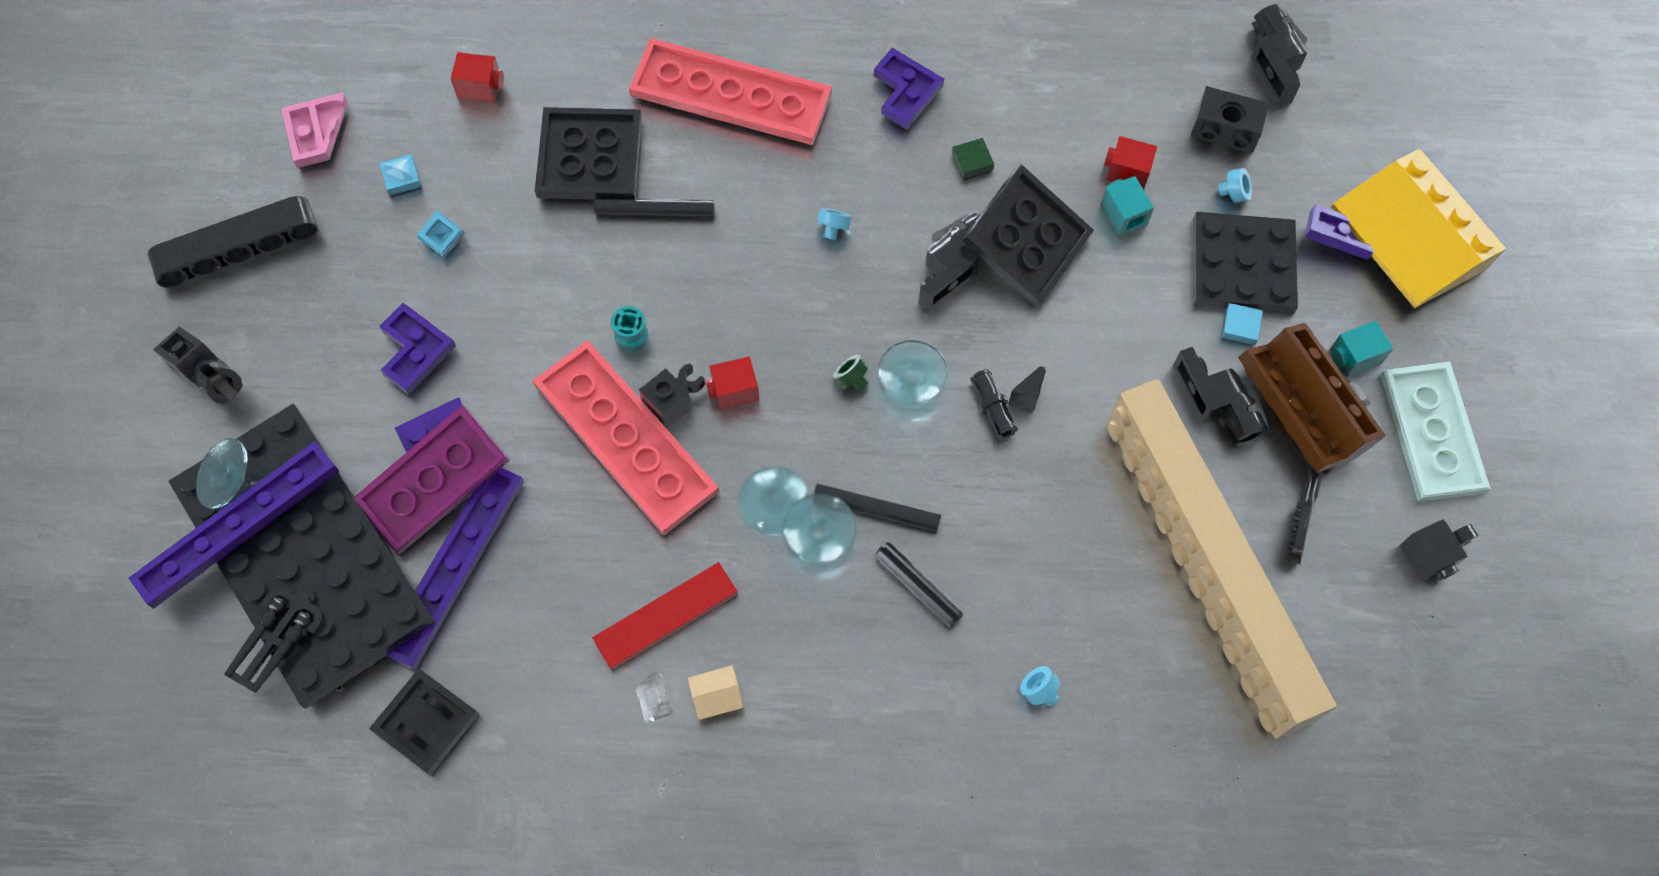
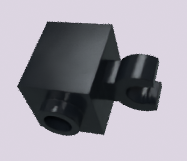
[639,363,705,428]
[1401,519,1479,581]

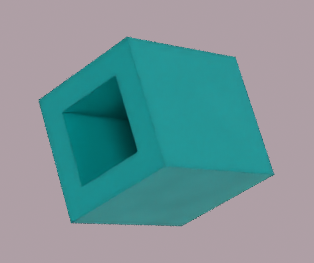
[1100,176,1154,236]
[1330,320,1393,377]

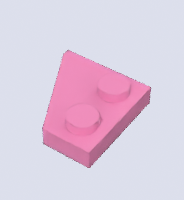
[281,92,348,168]

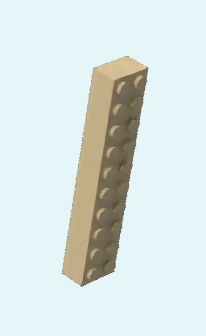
[1107,378,1337,740]

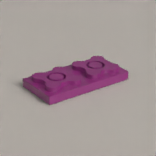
[353,405,510,554]

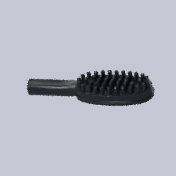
[1285,465,1323,565]

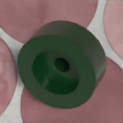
[833,354,869,391]

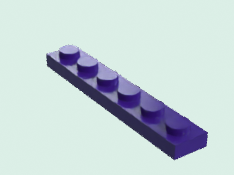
[128,441,339,609]
[385,468,524,671]

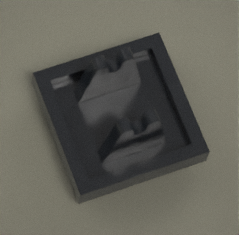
[369,668,479,776]

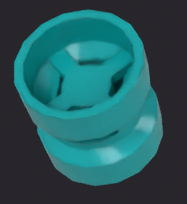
[611,306,649,352]

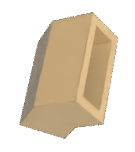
[687,665,744,720]

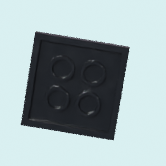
[535,107,642,199]
[961,164,1094,306]
[1193,212,1298,314]

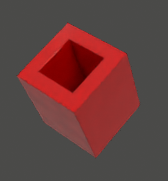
[450,52,504,102]
[1103,136,1158,190]
[705,356,759,411]

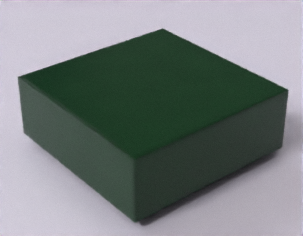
[952,138,994,179]

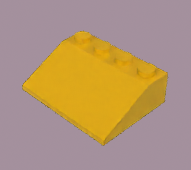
[1331,149,1506,308]

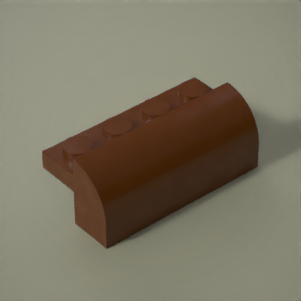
[1238,323,1386,473]

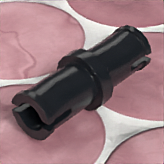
[970,369,1018,440]

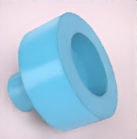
[1218,168,1252,203]
[817,208,852,240]
[1020,666,1060,706]

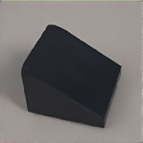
[1008,366,1046,412]

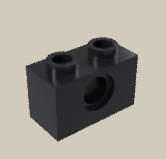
[1191,86,1270,152]

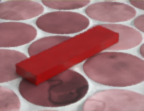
[592,562,738,671]

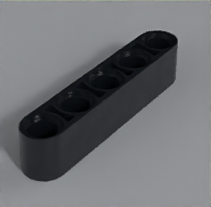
[147,196,318,288]

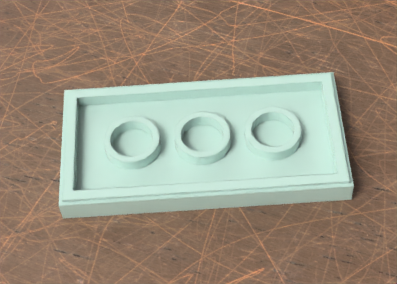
[1380,362,1491,502]

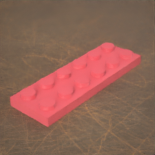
[629,38,832,145]
[533,340,719,536]

